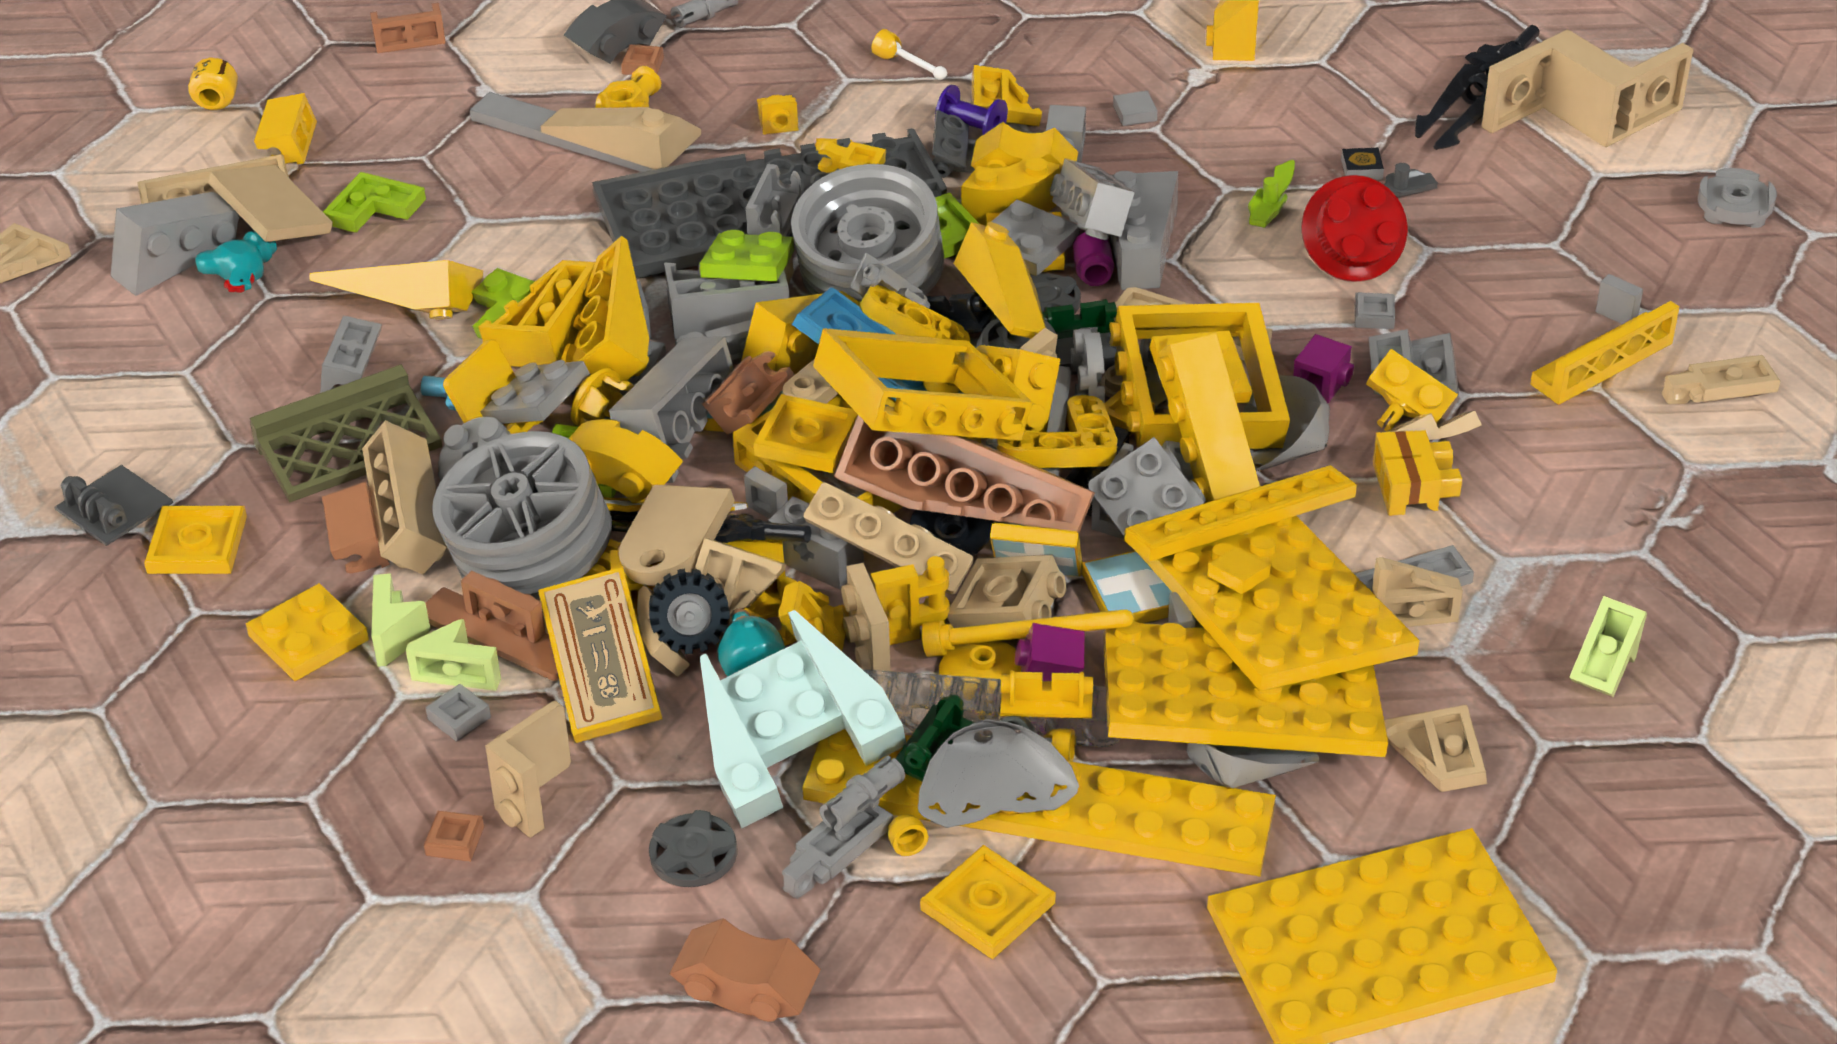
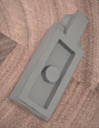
[782,805,893,899]

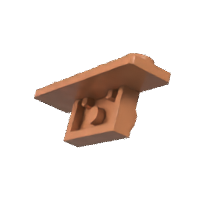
[426,570,559,681]

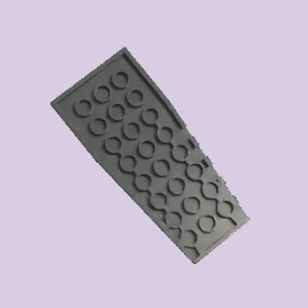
[592,128,947,278]

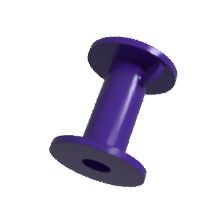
[935,84,1008,135]

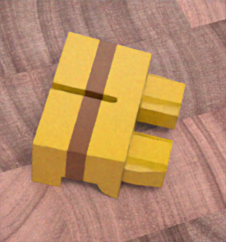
[1373,430,1462,516]

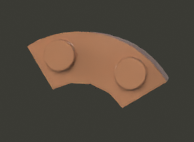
[669,918,821,1022]

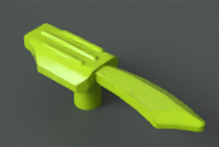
[1248,160,1295,228]

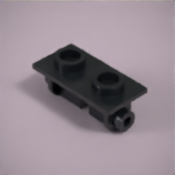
[927,292,994,333]

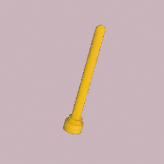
[922,609,1134,657]

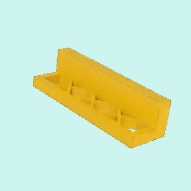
[1530,301,1680,405]

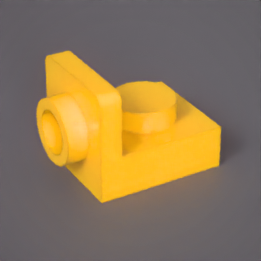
[757,95,799,135]

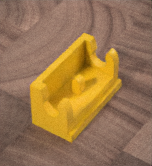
[254,93,317,164]

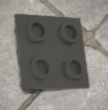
[55,465,173,546]

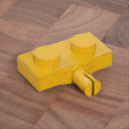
[1366,349,1458,431]

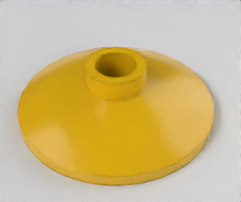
[939,641,1021,705]

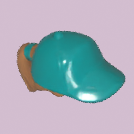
[718,608,786,677]

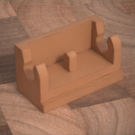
[370,2,446,54]
[702,351,795,435]
[322,482,390,573]

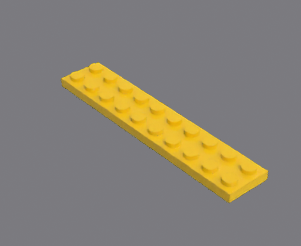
[802,729,1276,877]

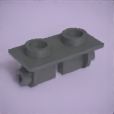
[932,110,969,178]

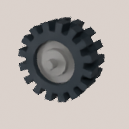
[649,568,730,654]

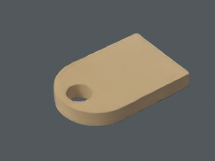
[619,485,735,586]

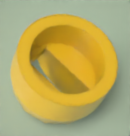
[888,814,928,856]

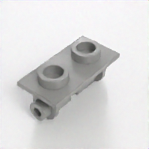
[849,253,930,308]

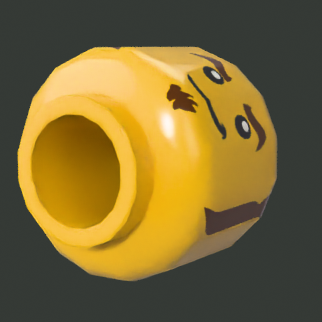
[188,57,238,110]

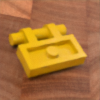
[871,556,950,645]

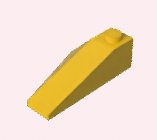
[1206,0,1259,61]
[561,236,649,387]

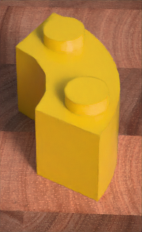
[971,122,1078,169]
[961,156,1061,226]
[569,419,683,504]

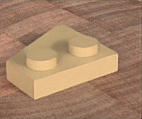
[0,223,71,283]
[695,538,786,635]
[1372,557,1463,627]

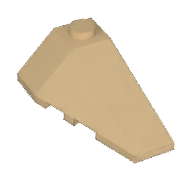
[540,107,701,169]

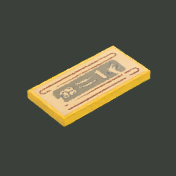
[538,567,663,743]

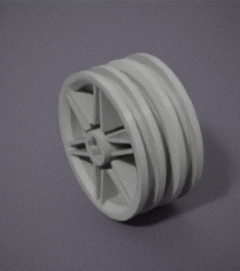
[791,164,944,302]
[432,431,612,599]

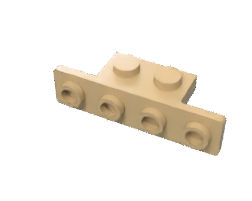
[804,482,973,594]

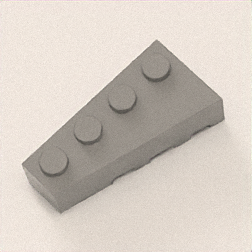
[1109,171,1178,290]
[609,336,734,483]

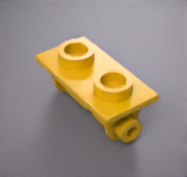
[1000,670,1093,718]

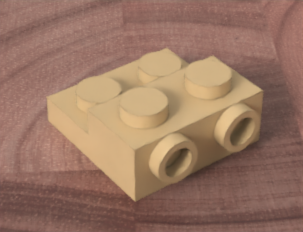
[948,555,1066,639]

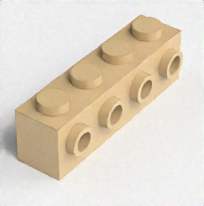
[362,420,447,575]

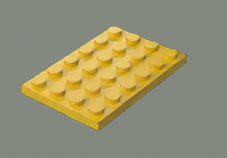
[1136,516,1420,691]
[1103,621,1388,757]
[1207,828,1557,1044]

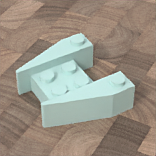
[700,610,906,828]

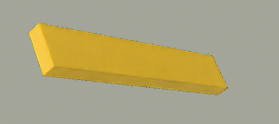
[1124,465,1357,562]

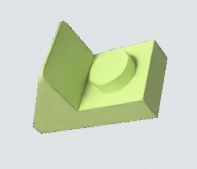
[371,573,430,667]
[1569,596,1647,697]
[405,619,501,691]

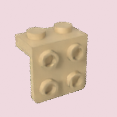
[485,701,571,838]

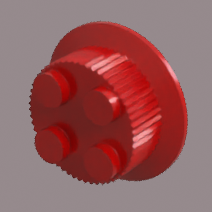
[1301,175,1408,282]

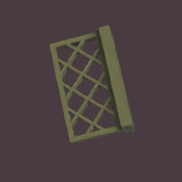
[250,364,442,503]

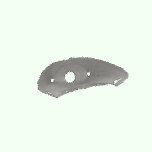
[1243,375,1330,471]
[918,719,1079,828]
[1186,743,1319,788]

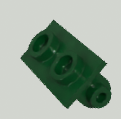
[1042,299,1117,339]
[895,694,974,782]

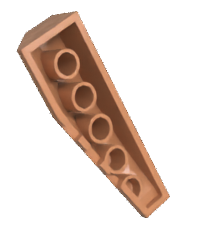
[834,405,1095,532]

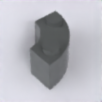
[564,0,667,64]

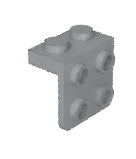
[1088,437,1206,548]

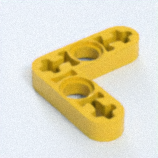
[860,285,970,393]
[997,395,1118,468]

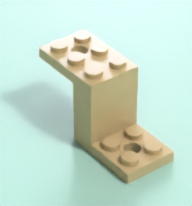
[1482,29,1693,148]

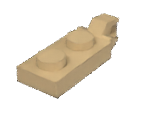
[1662,355,1781,404]

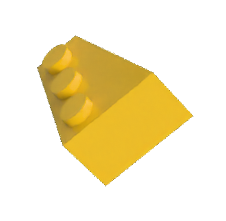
[478,260,595,367]
[741,291,860,375]

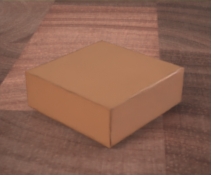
[621,44,664,75]
[424,810,484,862]

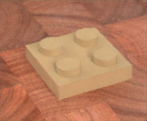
[841,563,891,687]

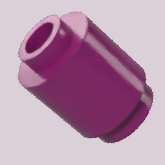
[1072,232,1114,286]

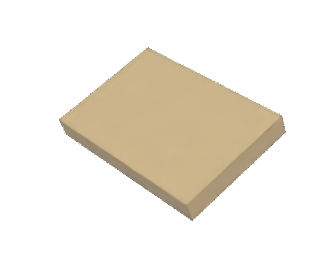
[208,165,333,242]

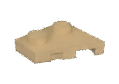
[1384,705,1487,792]

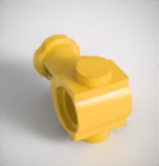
[595,66,662,108]

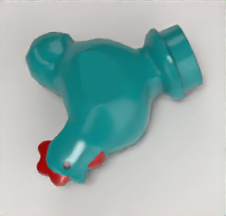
[195,231,277,293]

